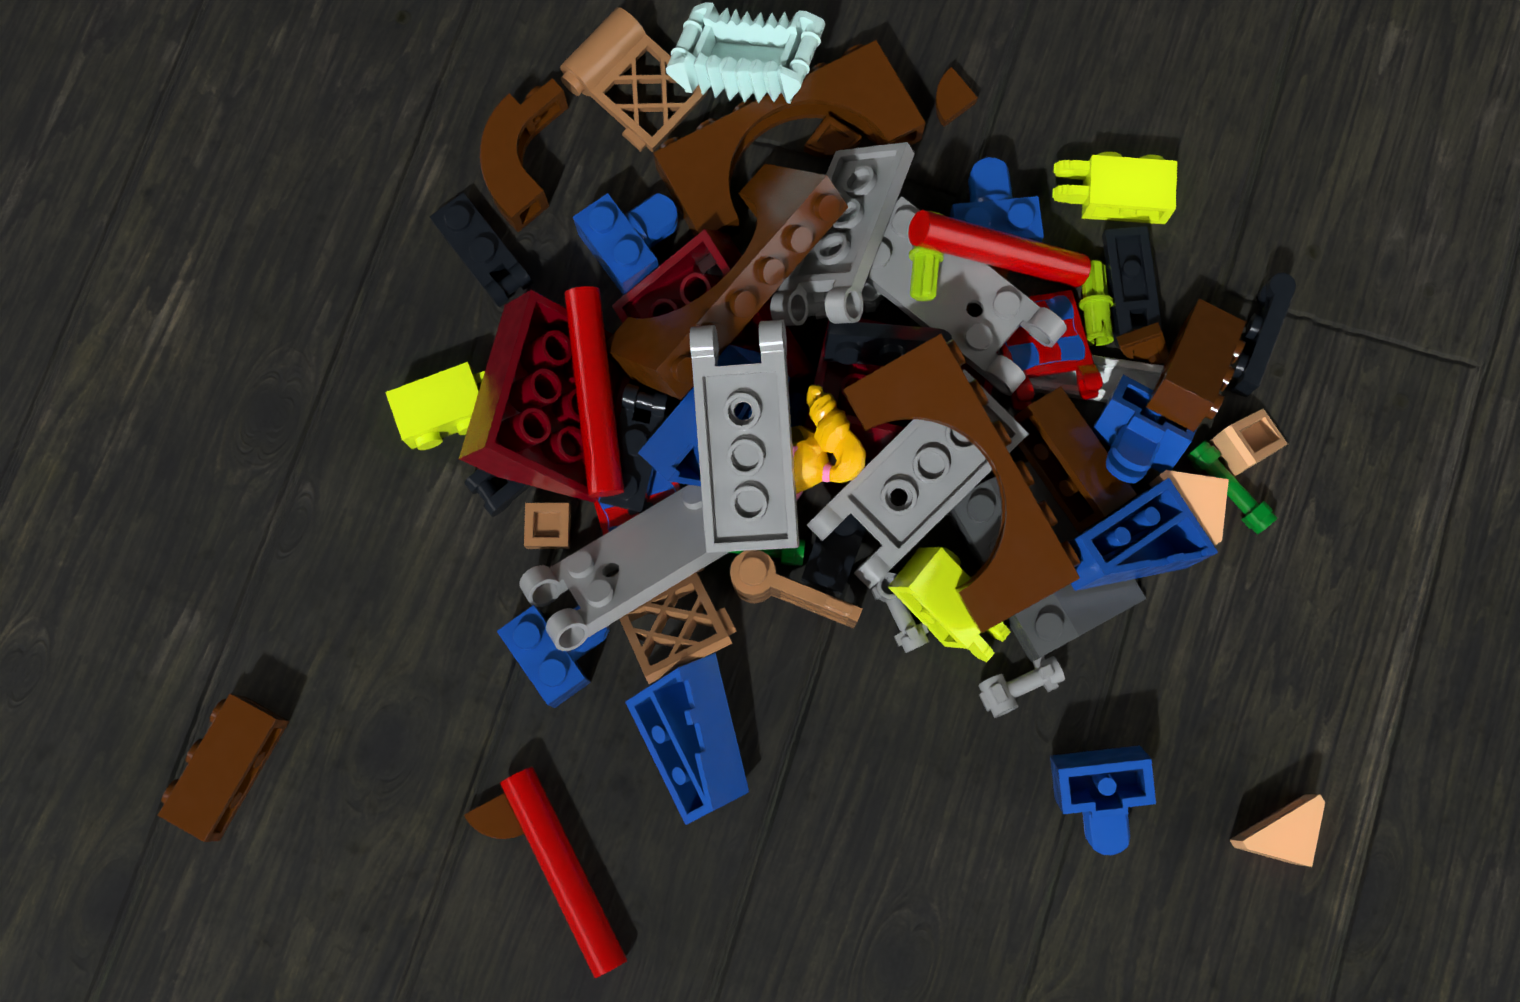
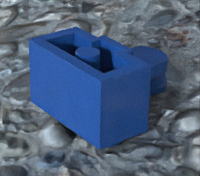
[949,157,1044,242]
[573,193,678,296]
[1092,374,1197,483]
[497,605,610,708]
[1050,745,1156,855]

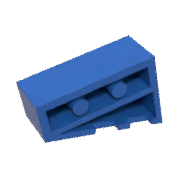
[638,344,791,487]
[1068,478,1218,591]
[625,653,749,825]

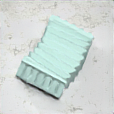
[666,2,825,104]

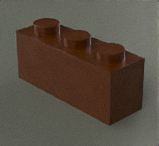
[1146,298,1246,432]
[1013,386,1137,533]
[157,693,290,842]

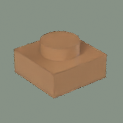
[524,503,571,549]

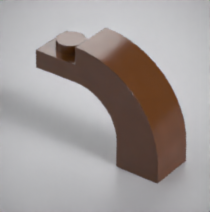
[480,78,568,232]

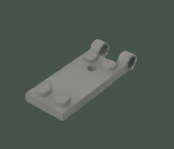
[770,142,915,326]
[866,196,1067,396]
[690,320,800,553]
[807,369,1029,589]
[519,485,728,651]

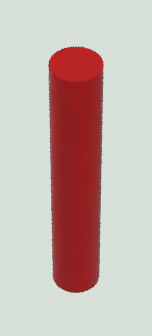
[908,210,1091,287]
[564,286,624,497]
[500,766,628,978]

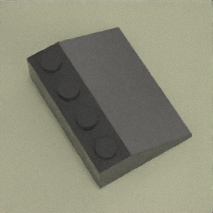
[946,461,1146,662]

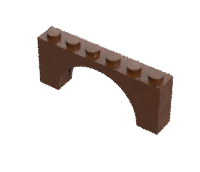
[653,40,925,238]
[606,164,848,400]
[843,334,1081,633]

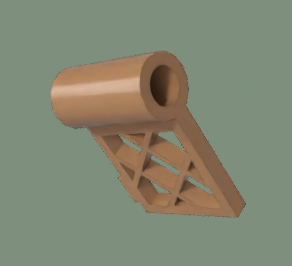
[560,7,708,152]
[730,550,863,629]
[610,568,737,684]

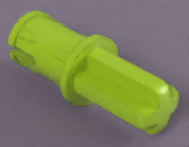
[909,211,944,302]
[1079,260,1114,346]

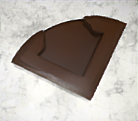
[935,67,978,127]
[804,114,862,158]
[1116,322,1169,365]
[464,793,524,839]

